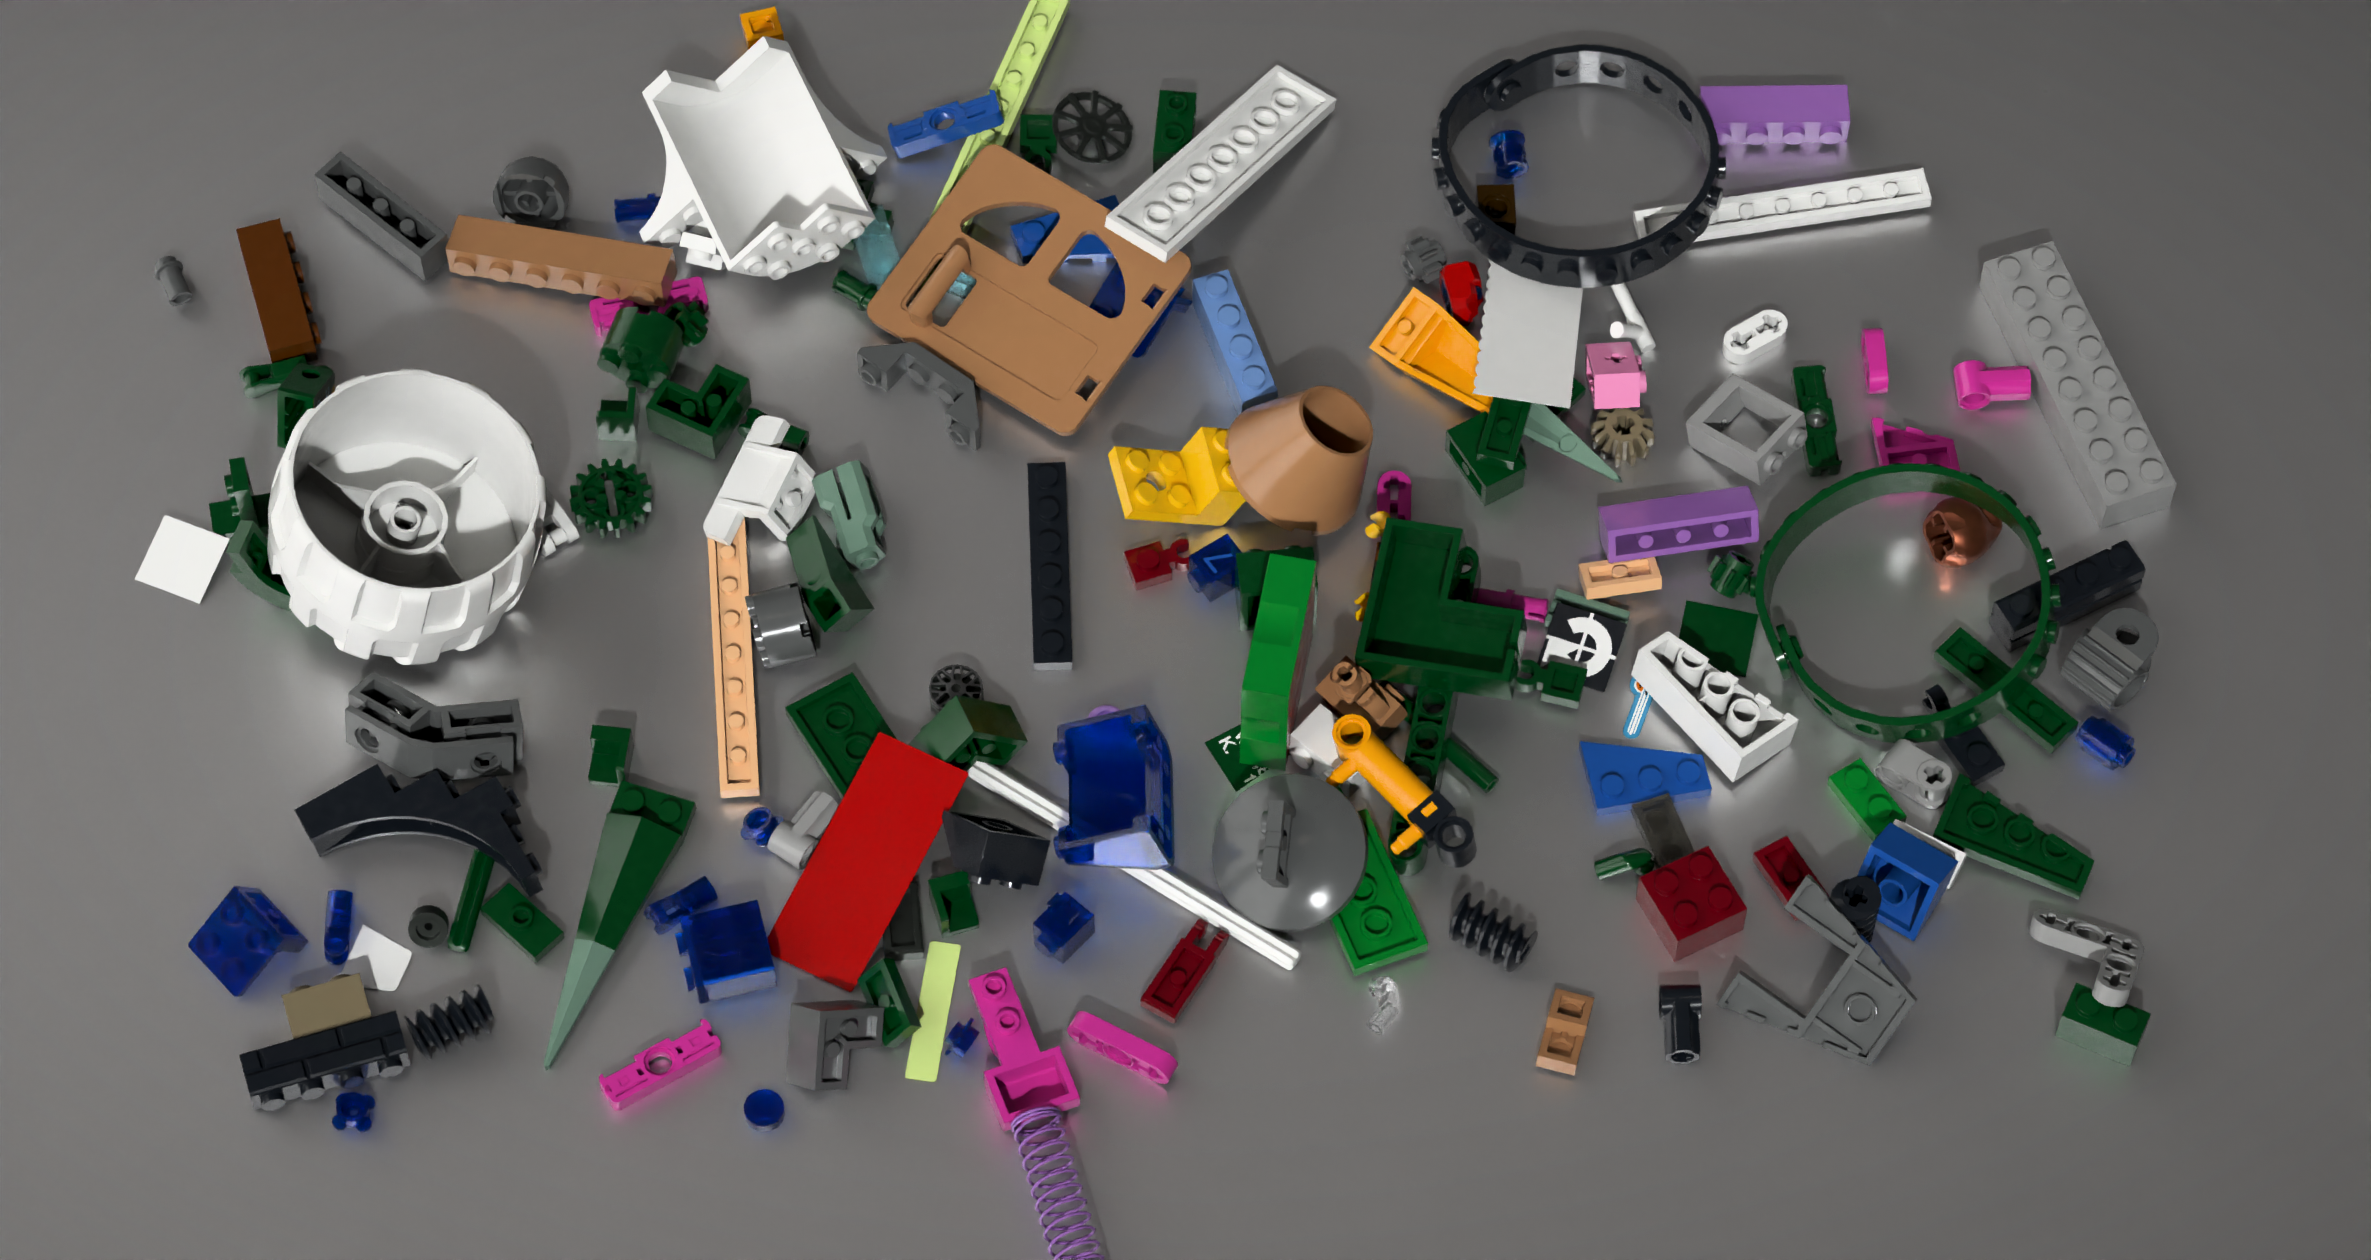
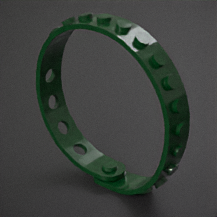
[1750,463,2061,743]

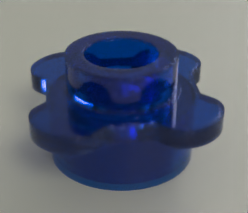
[740,807,785,847]
[944,1018,980,1058]
[332,1092,376,1133]

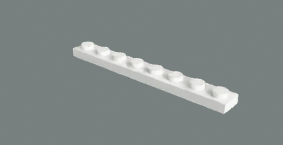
[1633,168,1932,242]

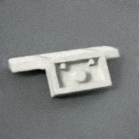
[703,415,817,546]

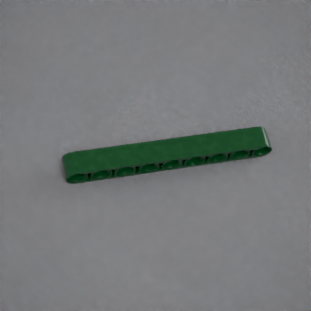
[1388,546,1481,876]

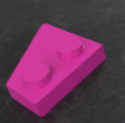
[1871,417,1961,472]

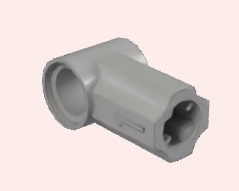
[767,791,839,870]

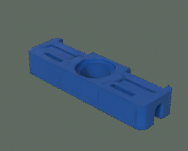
[888,90,1004,158]

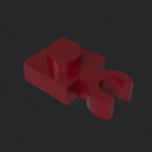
[1124,539,1195,591]

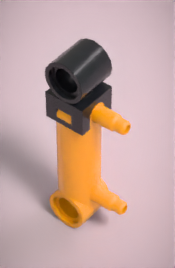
[1325,714,1477,868]

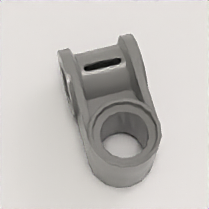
[1875,739,1952,809]

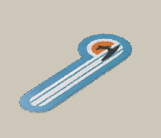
[1623,677,1653,739]

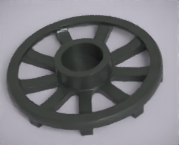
[1052,90,1133,164]

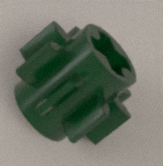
[664,301,709,347]
[1707,551,1754,598]

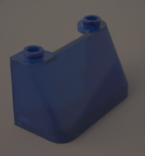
[1053,705,1175,870]

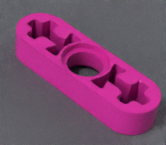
[1067,1011,1178,1084]

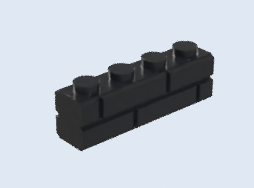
[1989,540,2146,652]
[239,1010,411,1111]

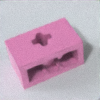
[1586,342,1647,409]

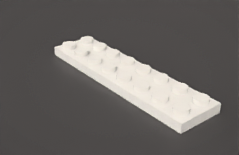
[1105,65,1337,263]

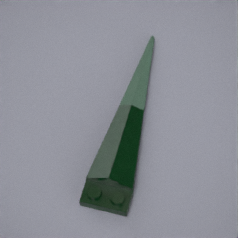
[543,780,697,1071]

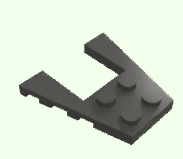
[1716,874,1917,1066]

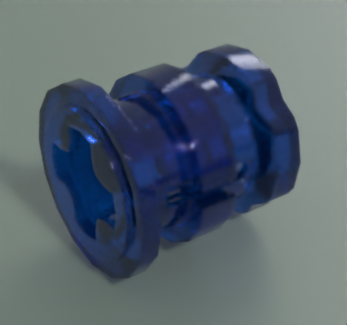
[1489,130,1529,179]

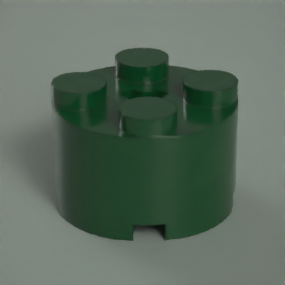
[597,307,685,393]

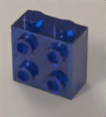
[675,900,777,1004]

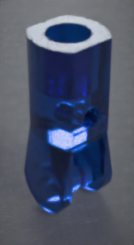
[644,876,718,935]
[324,890,353,965]

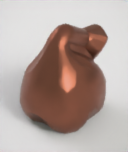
[1923,497,2003,568]

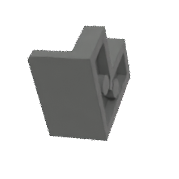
[786,1000,884,1091]

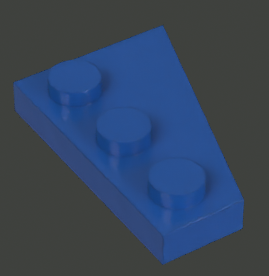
[1010,195,1119,264]
[1579,741,1712,816]

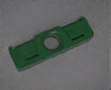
[1791,365,1842,477]

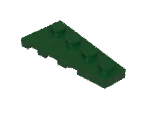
[1933,773,2094,900]

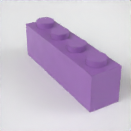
[1699,85,1850,145]
[1598,486,1759,563]

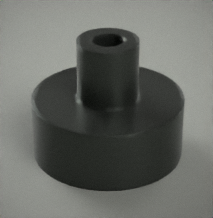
[408,905,449,948]

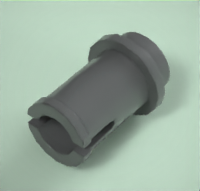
[154,256,192,306]

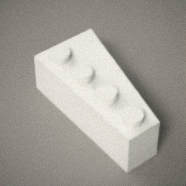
[1631,631,1799,782]

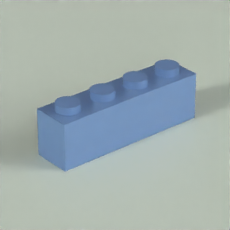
[1192,269,1278,416]

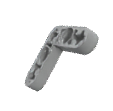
[2029,909,2144,1007]

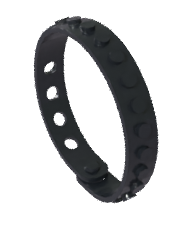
[1432,44,1726,288]

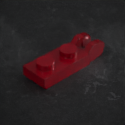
[1140,918,1230,1024]

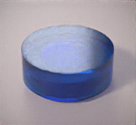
[744,1089,785,1132]

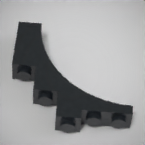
[294,764,543,898]

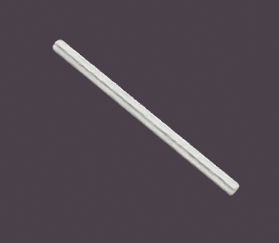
[968,761,1301,970]

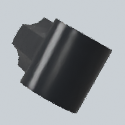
[1659,985,1702,1064]

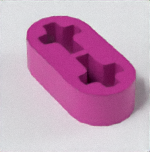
[1861,328,1888,394]
[1376,470,1412,538]

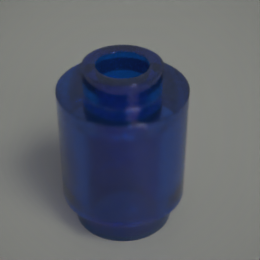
[2075,716,2136,770]

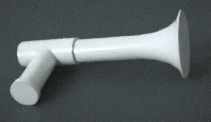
[1610,283,1656,353]

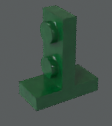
[209,457,270,539]

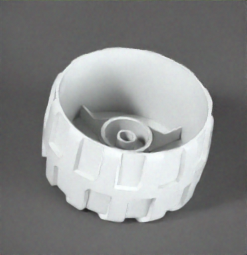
[267,368,547,665]

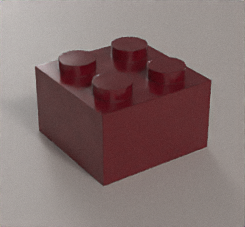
[1636,846,1747,962]

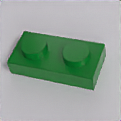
[1827,758,1907,841]

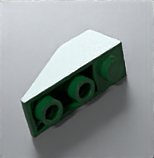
[786,515,875,633]

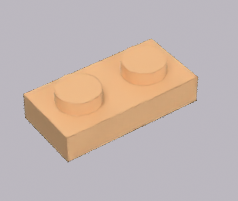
[1578,557,1662,600]

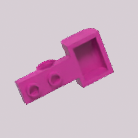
[969,967,1080,1132]

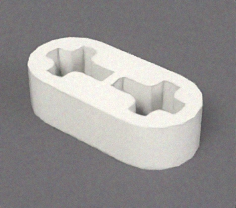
[1722,309,1788,365]

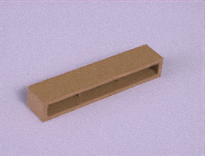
[445,215,677,307]

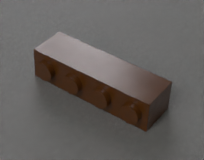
[236,218,322,363]

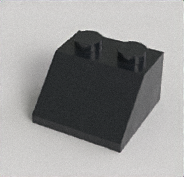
[942,810,1050,890]

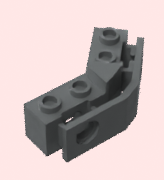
[345,671,523,781]

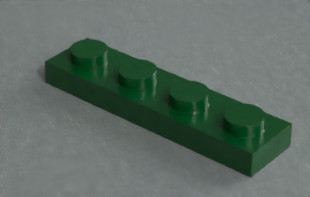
[1933,627,2079,754]

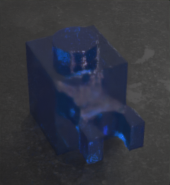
[1033,892,1095,964]

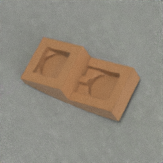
[1535,988,1594,1076]

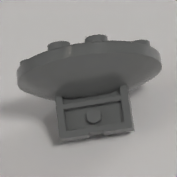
[1212,774,1368,932]

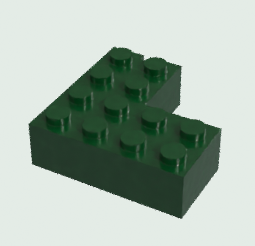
[1355,517,1527,701]

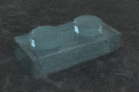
[854,204,900,285]

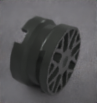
[929,664,984,715]

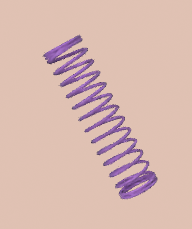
[1011,1106,1104,1260]

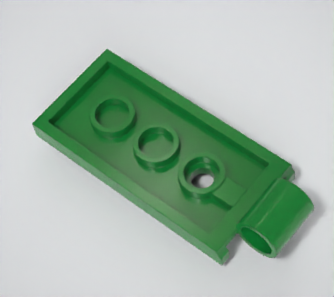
[1329,785,1428,976]

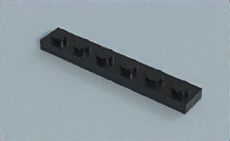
[1027,462,1072,671]

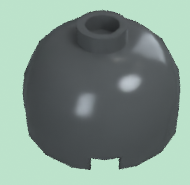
[493,157,569,229]

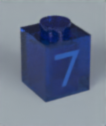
[1187,534,1242,602]

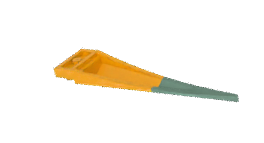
[1369,287,1622,482]

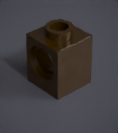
[1475,184,1516,235]

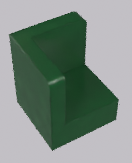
[596,387,640,442]
[588,725,634,787]
[928,871,979,938]

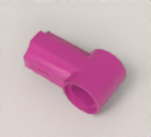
[1953,360,2031,410]

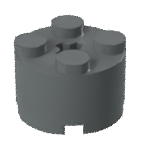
[745,582,817,669]

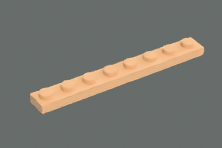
[707,517,760,798]

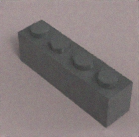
[314,151,448,282]

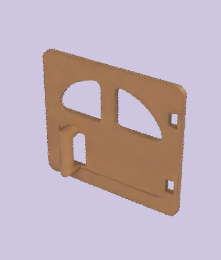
[867,144,1192,436]

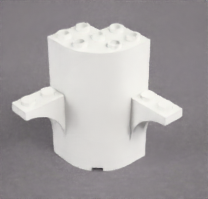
[639,36,887,280]

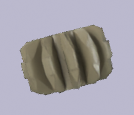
[1590,408,1655,468]

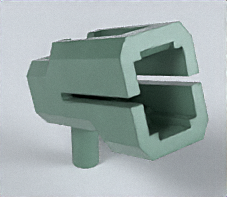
[812,460,886,570]

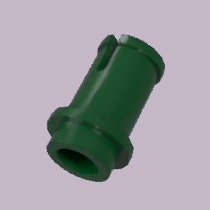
[832,270,878,311]

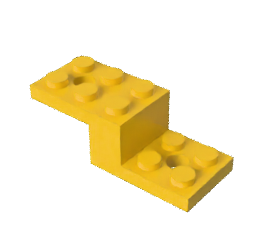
[1108,427,1247,526]

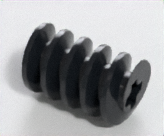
[1830,876,1882,949]
[1449,892,1538,972]
[404,984,494,1060]

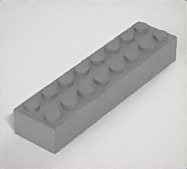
[1979,241,2177,529]

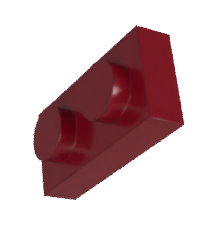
[1752,835,1830,921]

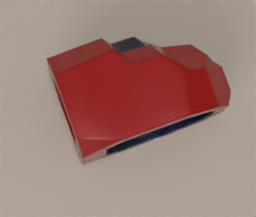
[1439,261,1484,326]

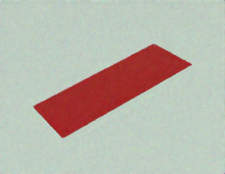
[762,732,968,992]

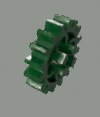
[569,459,653,538]

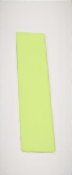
[905,941,961,1082]

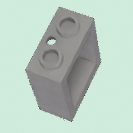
[1686,374,1808,486]

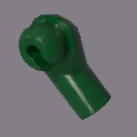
[1594,848,1654,880]

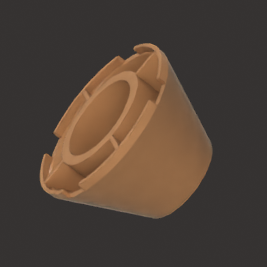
[1224,386,1373,536]

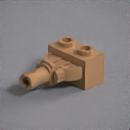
[1315,655,1408,741]

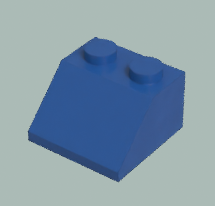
[1857,822,1959,941]

